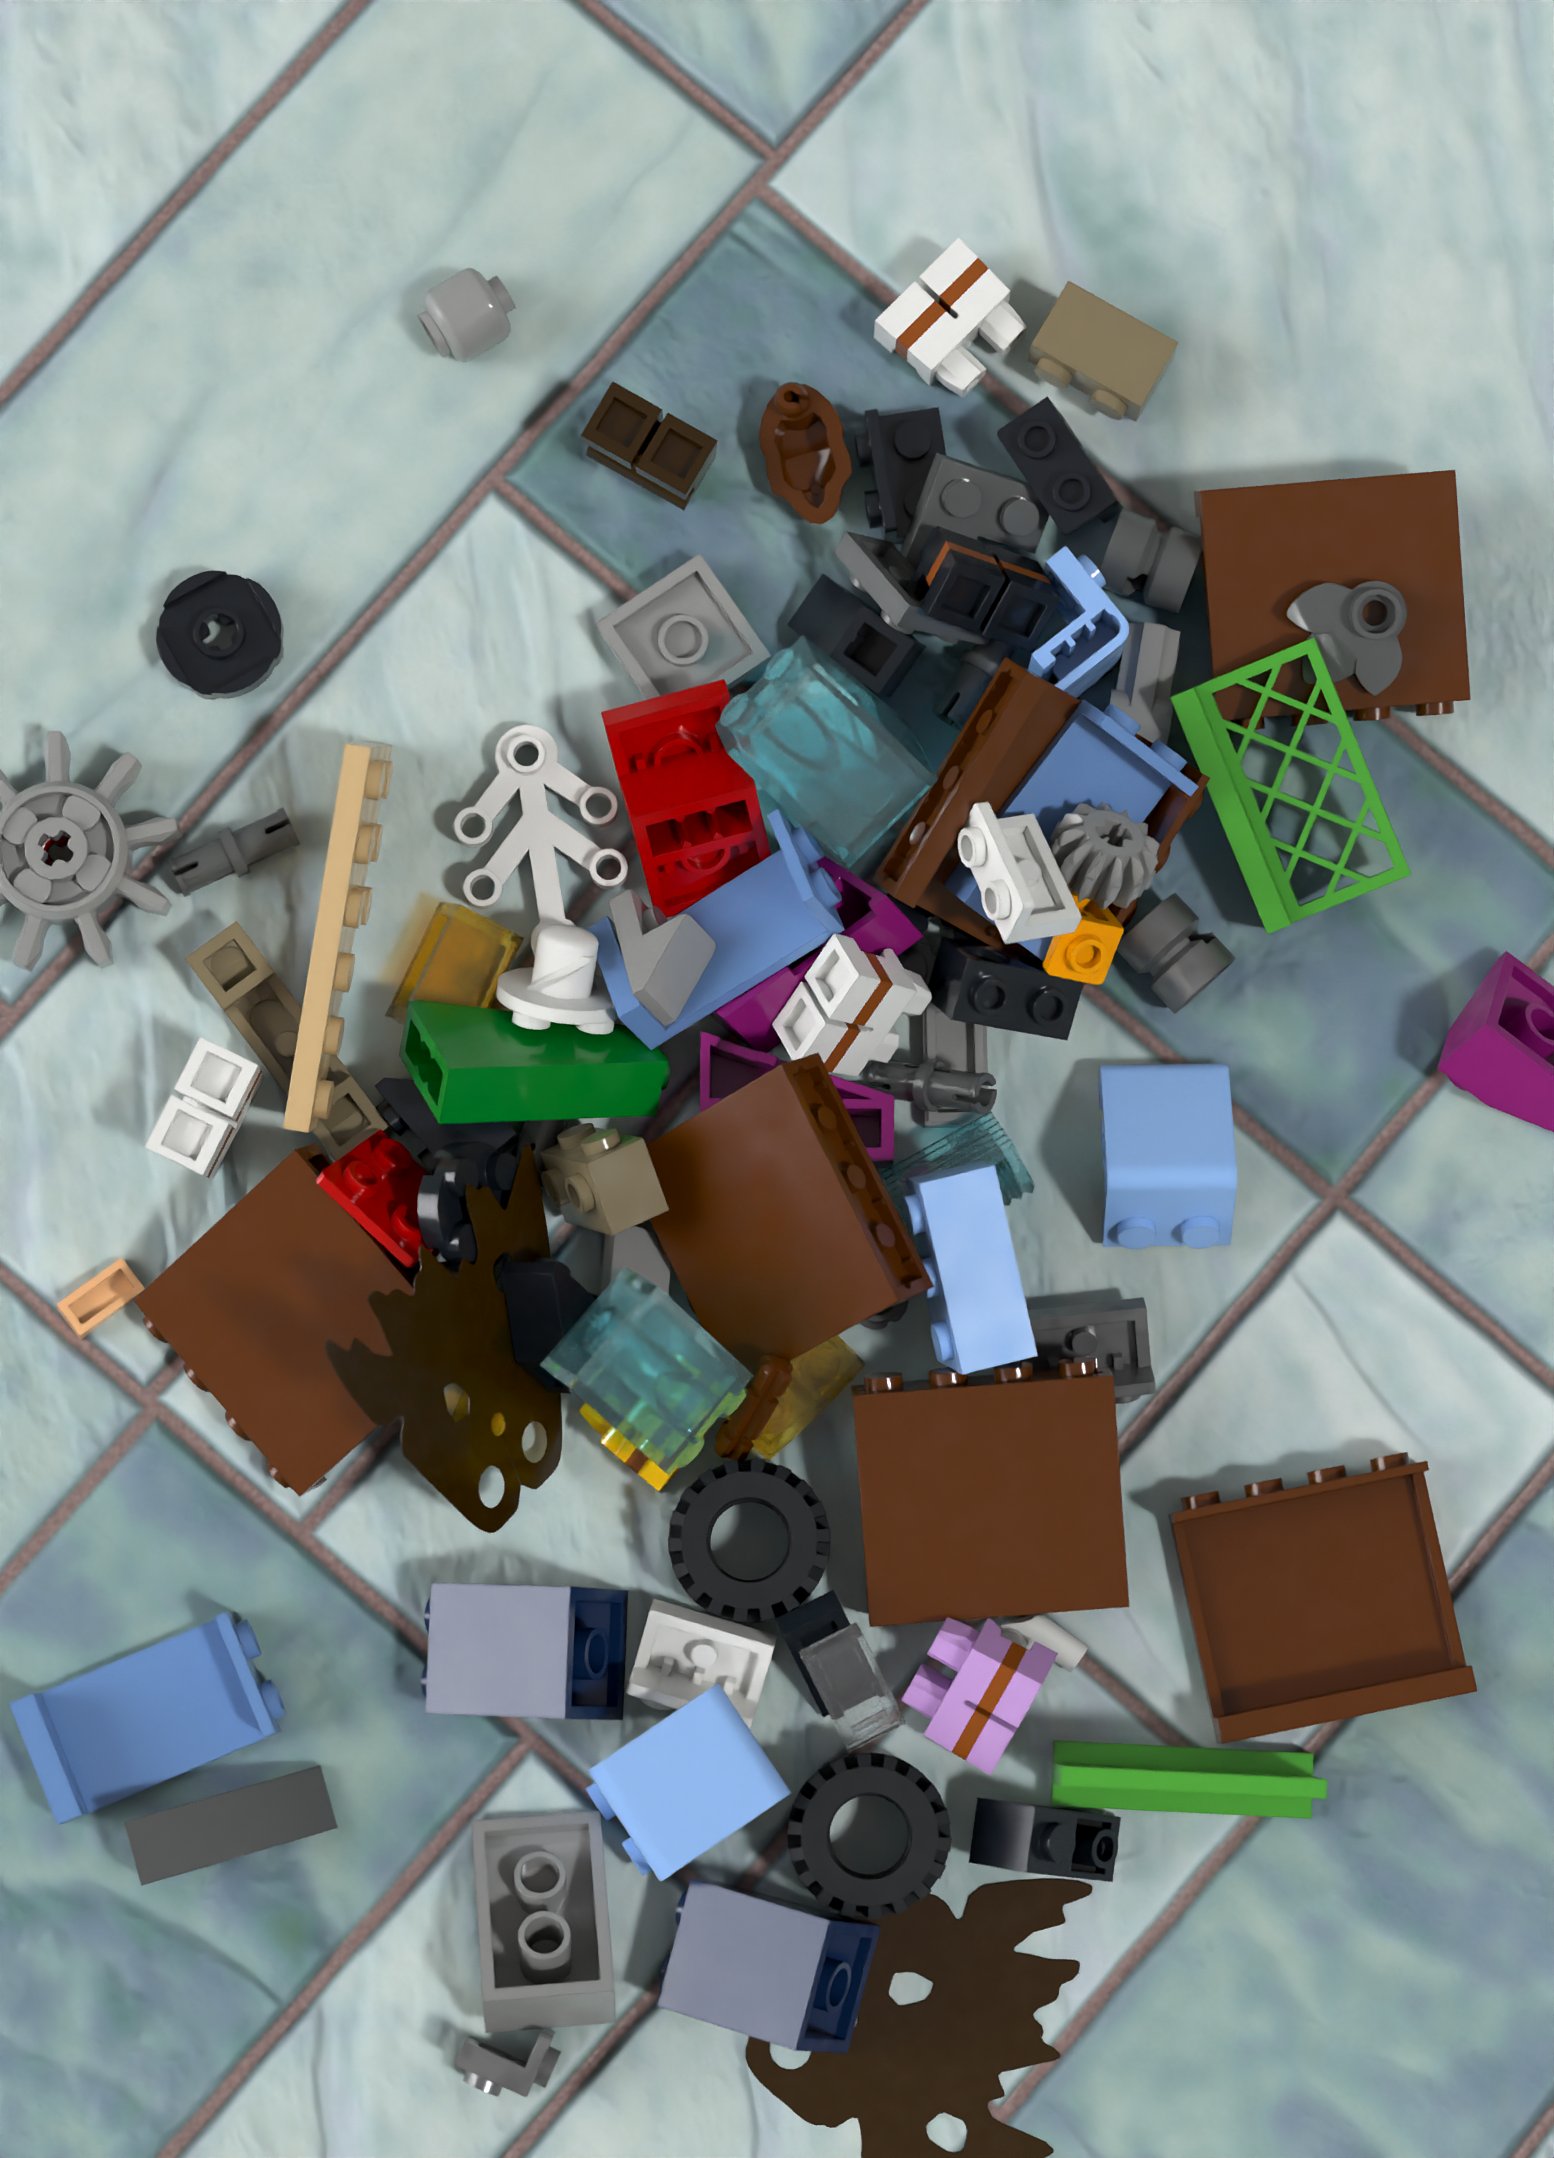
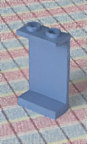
[943,699,1199,962]
[586,809,845,1050]
[9,1611,286,1825]

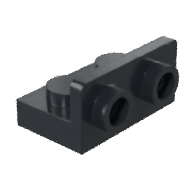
[997,396,1124,536]
[854,407,947,544]

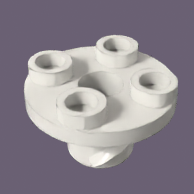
[496,925,618,1034]

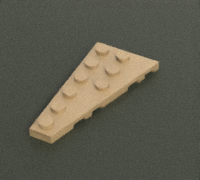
[283,741,393,1133]

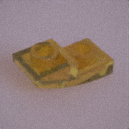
[723,1335,865,1461]

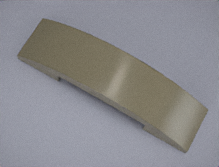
[185,921,389,1161]

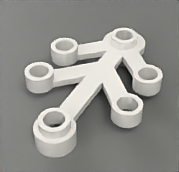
[454,725,628,956]

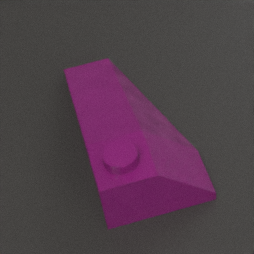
[1437,951,1554,1132]

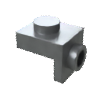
[455,2028,561,2097]

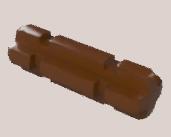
[714,1353,793,1462]

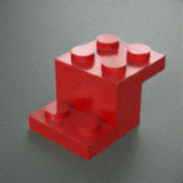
[601,679,771,918]

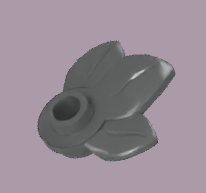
[1286,580,1407,696]

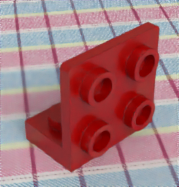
[316,1129,469,1268]

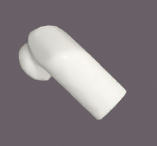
[999,1614,1089,1673]

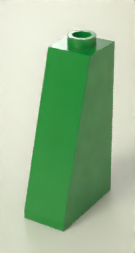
[399,1000,670,1124]

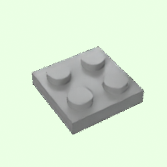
[595,554,771,700]

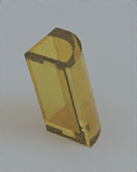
[385,902,524,1025]

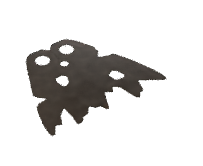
[324,1144,562,1533]
[746,1879,1093,2158]

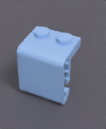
[1028,546,1129,698]
[1099,1063,1237,1249]
[585,1683,791,1882]

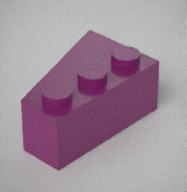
[710,855,924,1053]
[700,1031,894,1168]

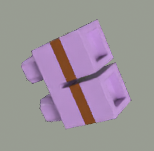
[902,1617,1058,1776]

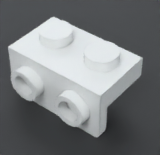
[957,802,1082,944]
[626,1599,778,1729]

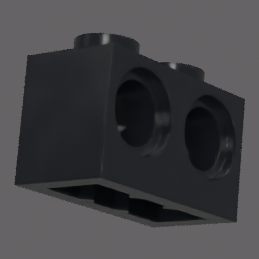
[928,937,1084,1040]

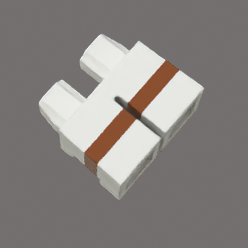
[874,237,1027,398]
[772,933,932,1077]
[145,1037,265,1180]

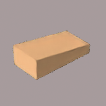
[57,1257,145,1340]

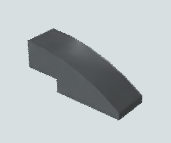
[124,1765,338,1886]

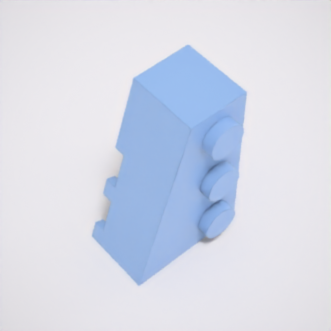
[902,1161,1038,1375]

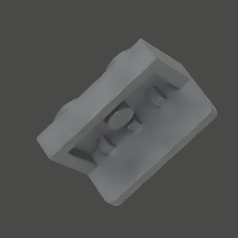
[1020,1297,1156,1404]

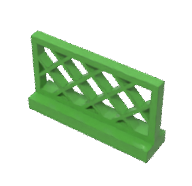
[1170,637,1412,935]
[1050,1740,1327,1819]

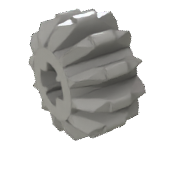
[1050,801,1160,911]

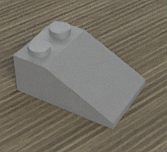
[471,1811,616,2033]

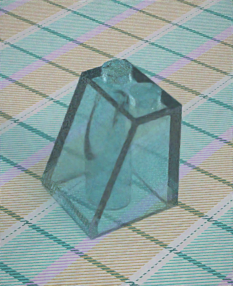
[714,635,938,869]
[540,1266,754,1476]

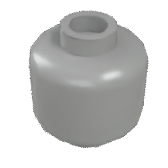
[418,268,516,362]

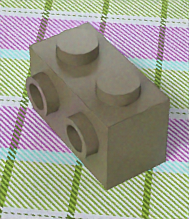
[1028,280,1178,422]
[540,1123,669,1236]

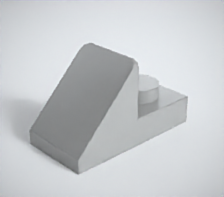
[609,889,716,1027]

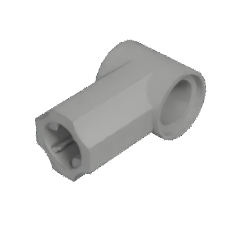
[1107,622,1180,746]

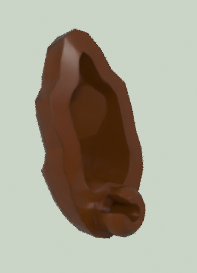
[759,382,852,524]

